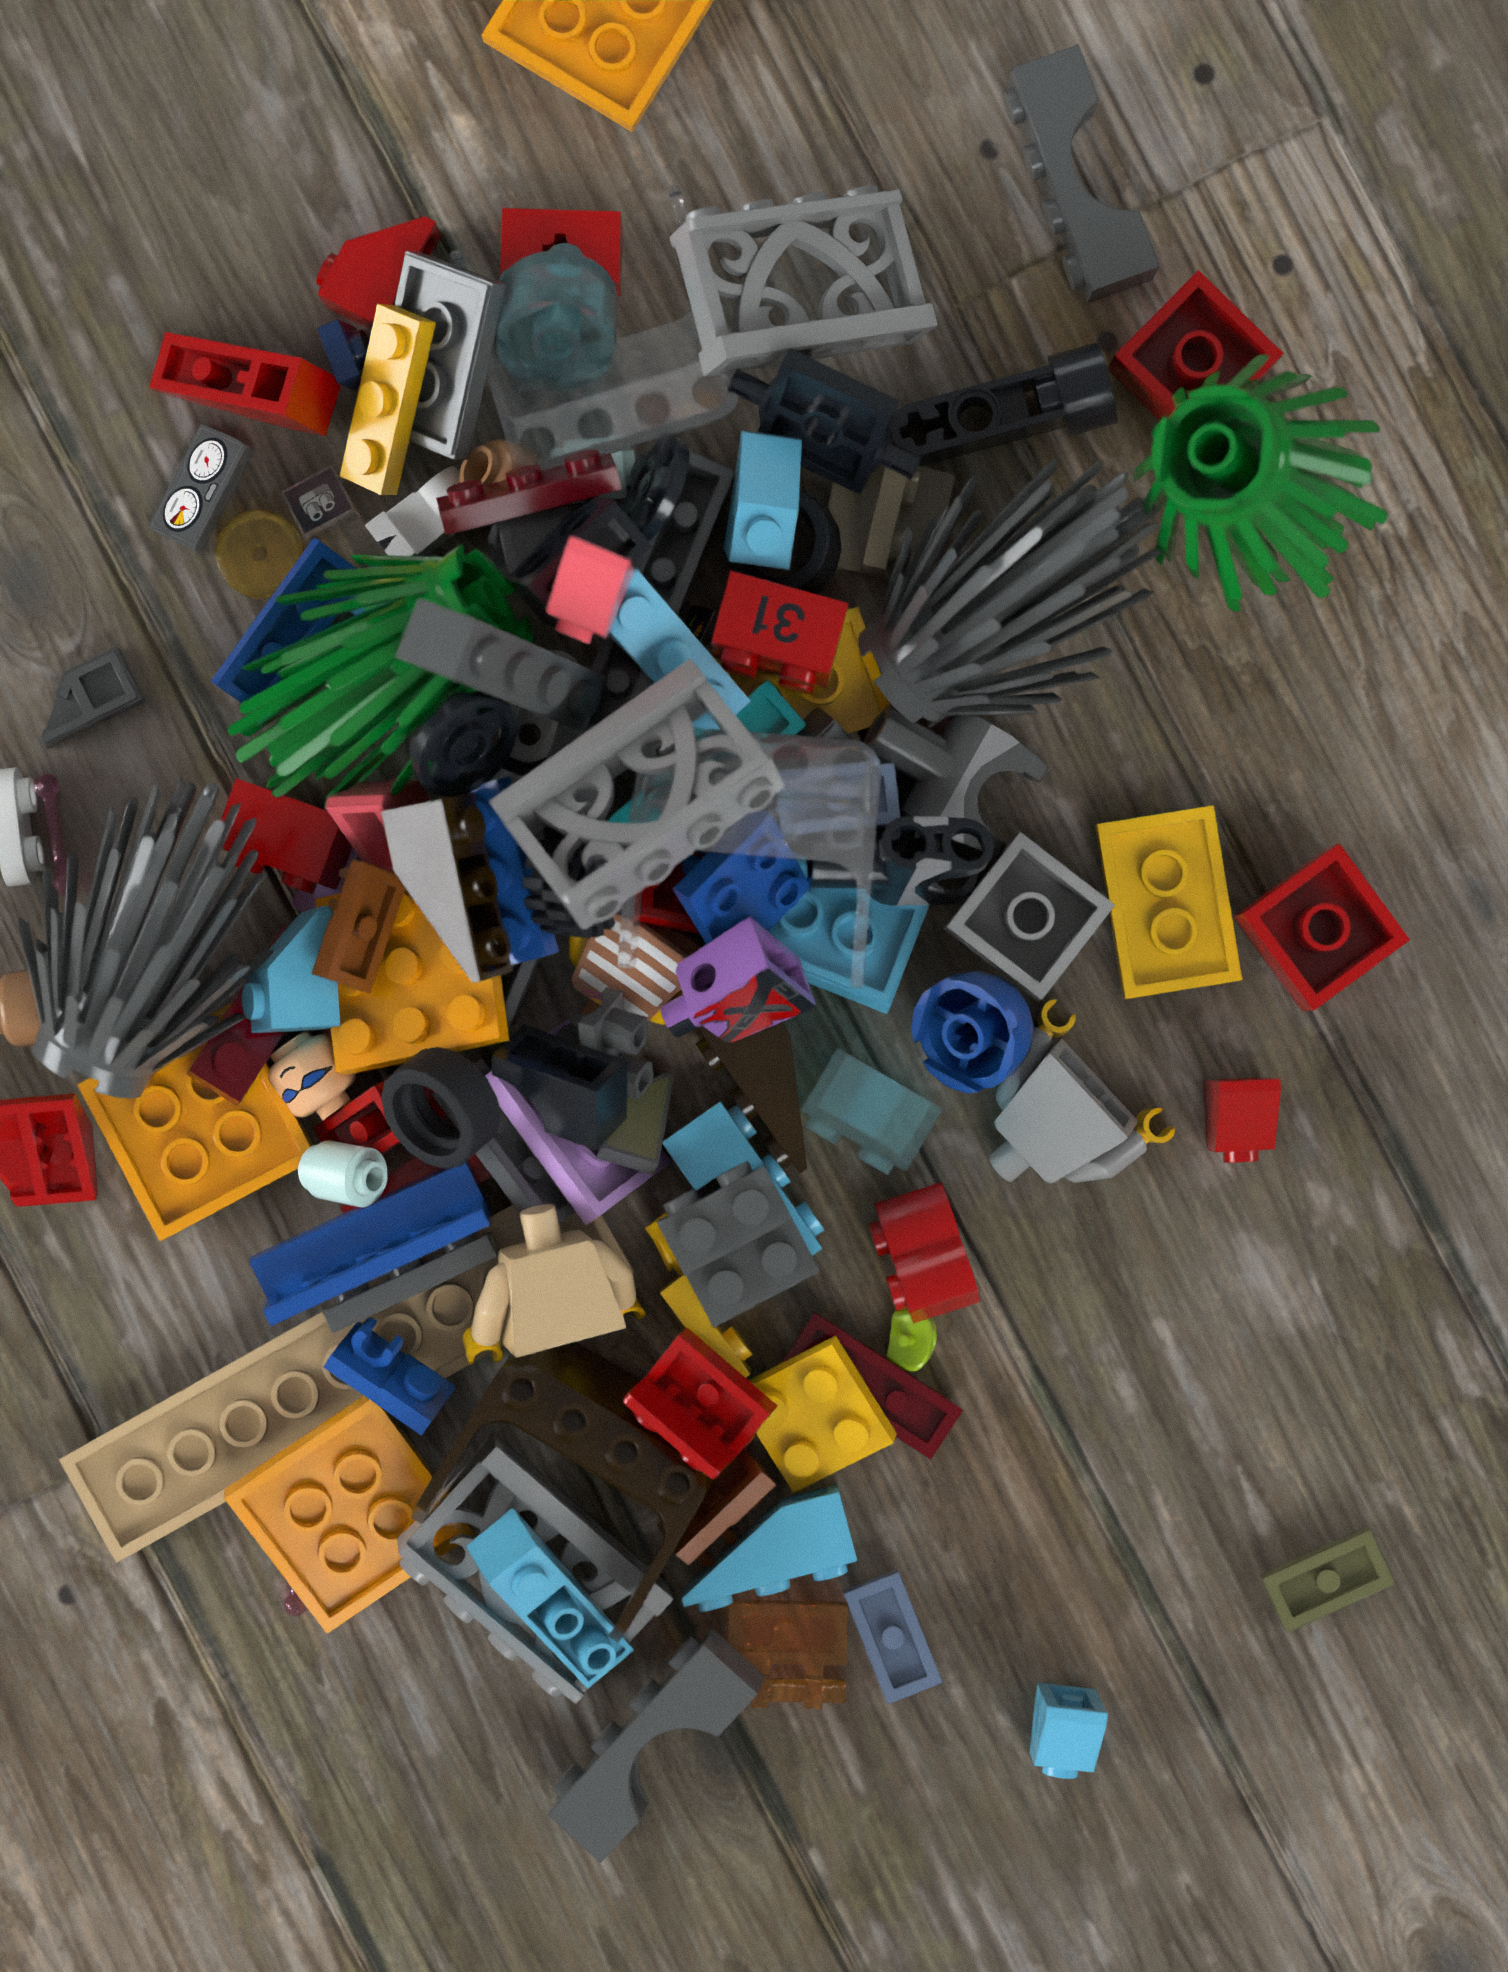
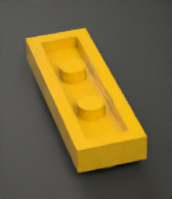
[340,304,436,495]

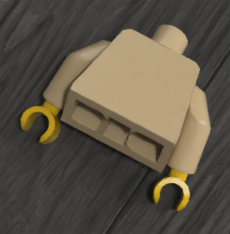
[462,1204,645,1365]

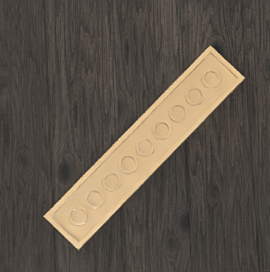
[59,1205,634,1563]

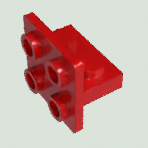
[623,1328,778,1479]

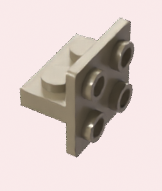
[827,464,955,585]

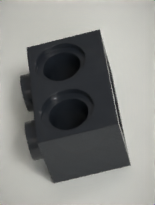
[505,497,653,627]

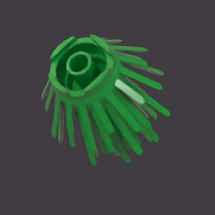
[1133,355,1387,612]
[228,544,533,807]

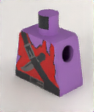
[661,917,817,1042]

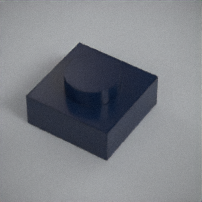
[317,319,369,391]

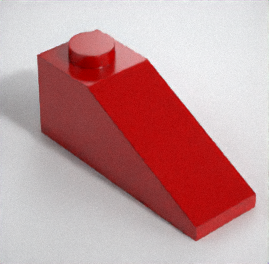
[149,332,341,437]

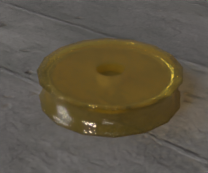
[215,509,304,599]

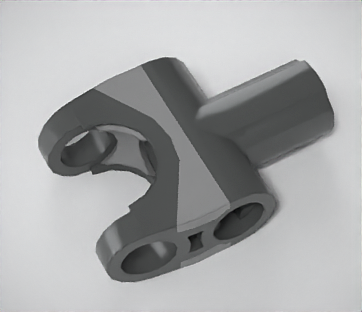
[862,705,1048,858]

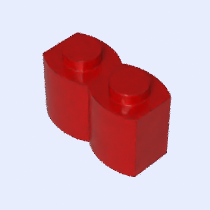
[868,1182,981,1323]

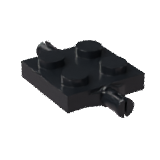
[727,348,922,495]

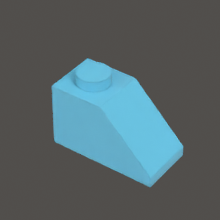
[724,430,802,570]
[242,906,340,1033]
[1029,1682,1108,1779]

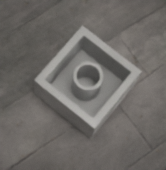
[943,832,1115,1001]

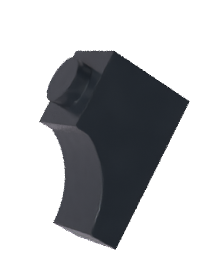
[491,1025,627,1150]

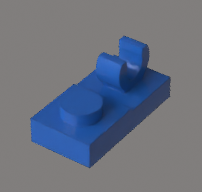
[324,1317,456,1436]

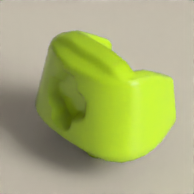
[887,1308,937,1372]

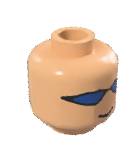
[268,1031,357,1121]

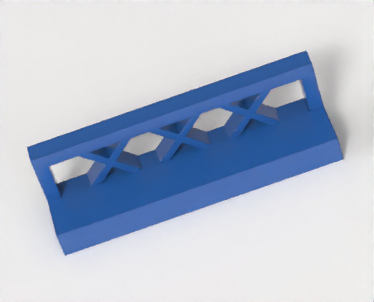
[249,1160,492,1327]

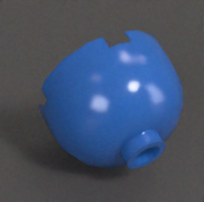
[911,970,1034,1093]

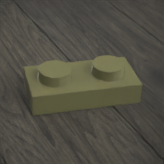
[1259,1527,1395,1633]

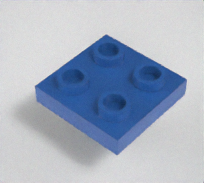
[673,809,810,945]

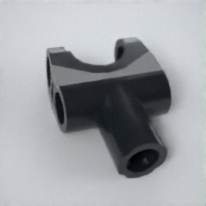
[806,816,994,906]

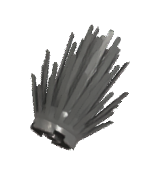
[858,458,1163,729]
[18,776,274,1098]

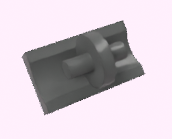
[556,987,653,1100]

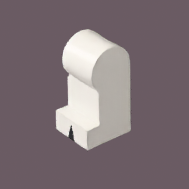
[365,466,460,557]

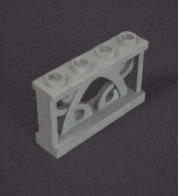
[670,185,938,377]
[489,658,784,930]
[397,1432,673,1704]

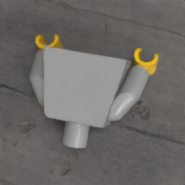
[989,999,1175,1184]

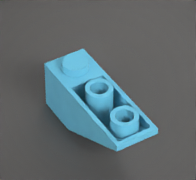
[682,1484,857,1612]
[466,1507,634,1689]

